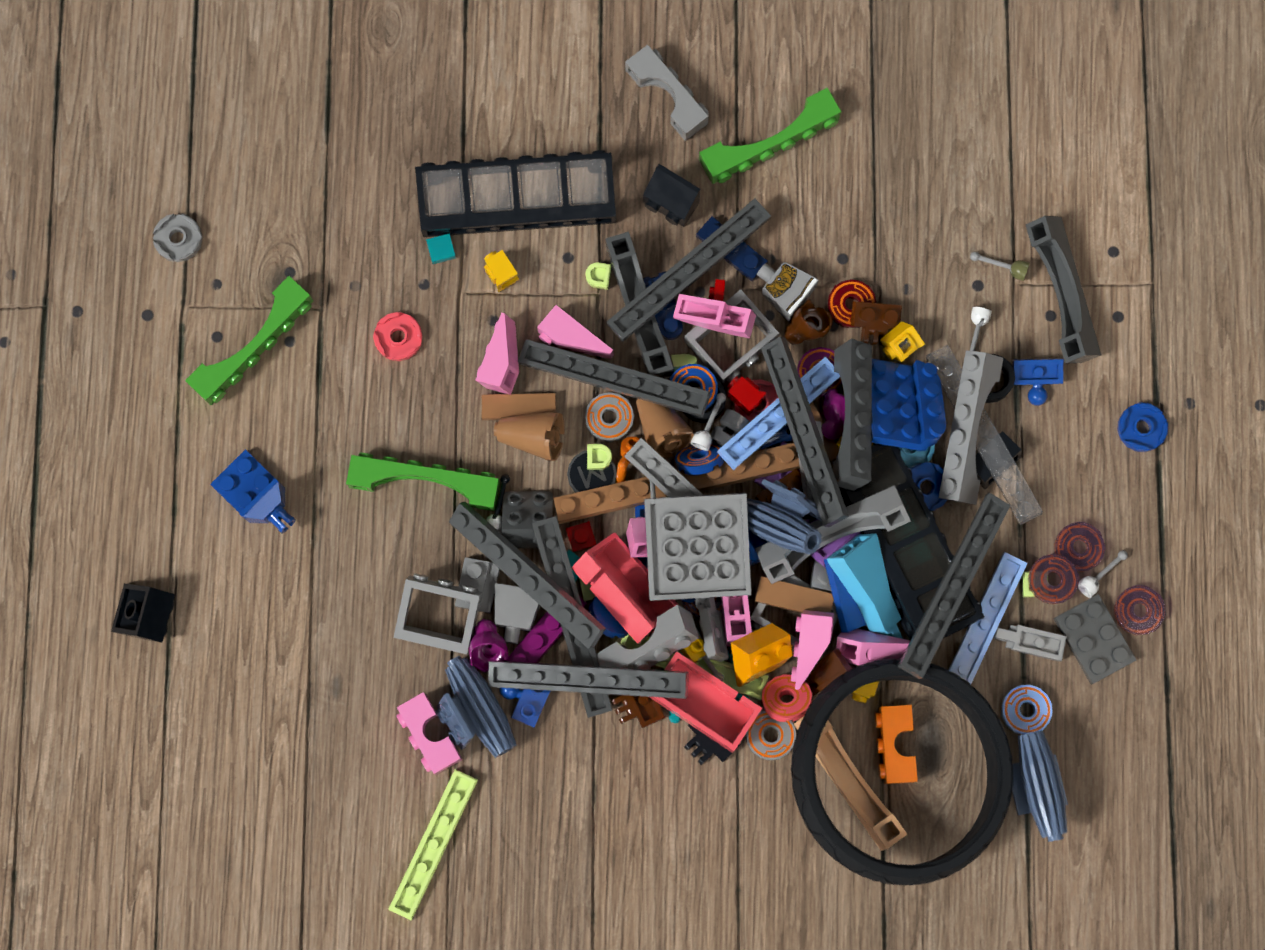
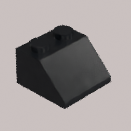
[643,164,700,227]
[111,583,175,643]

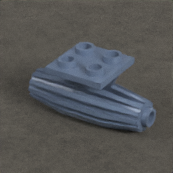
[747,479,822,554]
[436,656,517,758]
[1012,731,1068,842]

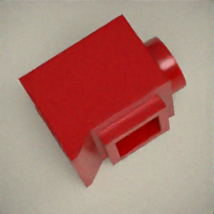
[727,376,767,416]

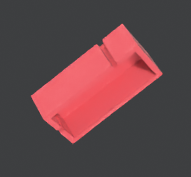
[571,532,680,644]
[649,651,762,753]

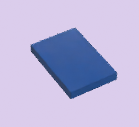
[824,559,866,633]

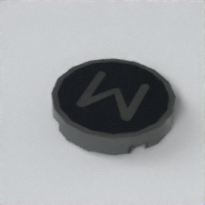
[567,450,617,493]

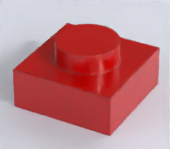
[709,279,725,301]
[566,521,597,553]

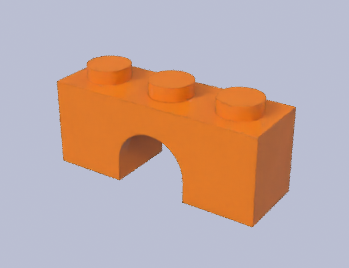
[875,705,918,784]

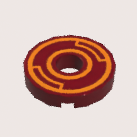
[827,279,877,328]

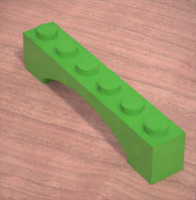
[699,87,841,184]
[185,276,313,405]
[346,453,500,511]

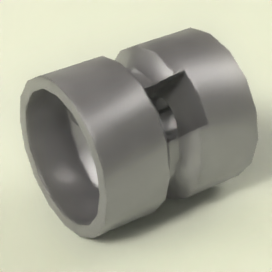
[711,409,750,447]

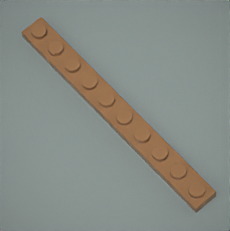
[553,443,800,524]

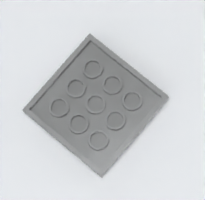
[644,493,751,601]

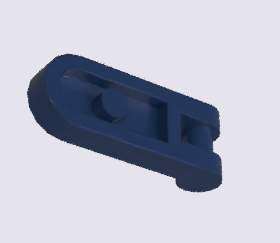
[643,271,683,340]

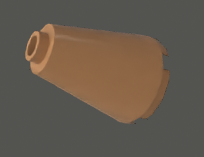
[636,399,694,459]
[494,412,565,461]

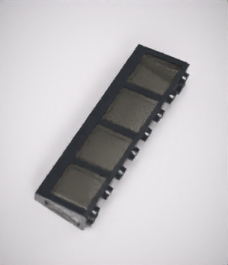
[832,444,984,641]

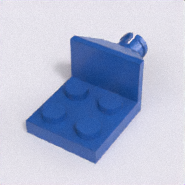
[210,449,296,534]

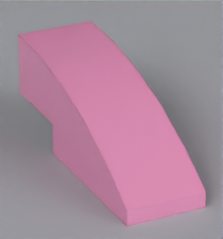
[673,294,756,338]

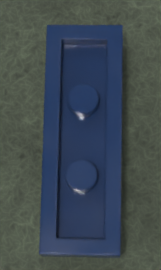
[696,216,768,281]

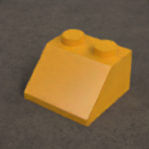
[731,623,793,687]

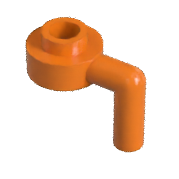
[616,437,640,483]

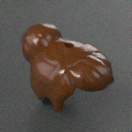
[784,300,833,345]

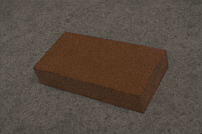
[805,648,852,696]

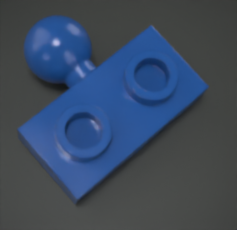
[1012,358,1063,406]
[500,688,550,728]

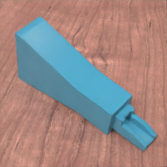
[827,533,903,639]

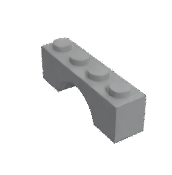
[625,45,709,141]
[597,605,699,669]

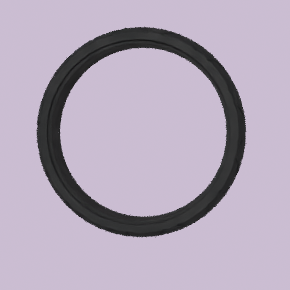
[791,658,1013,886]

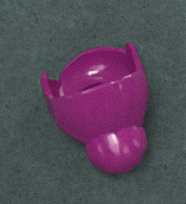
[821,388,845,440]
[469,619,508,673]

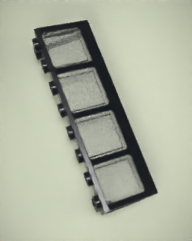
[415,150,616,237]

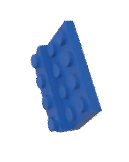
[871,359,946,451]

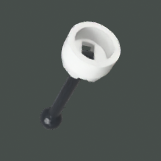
[486,474,510,534]

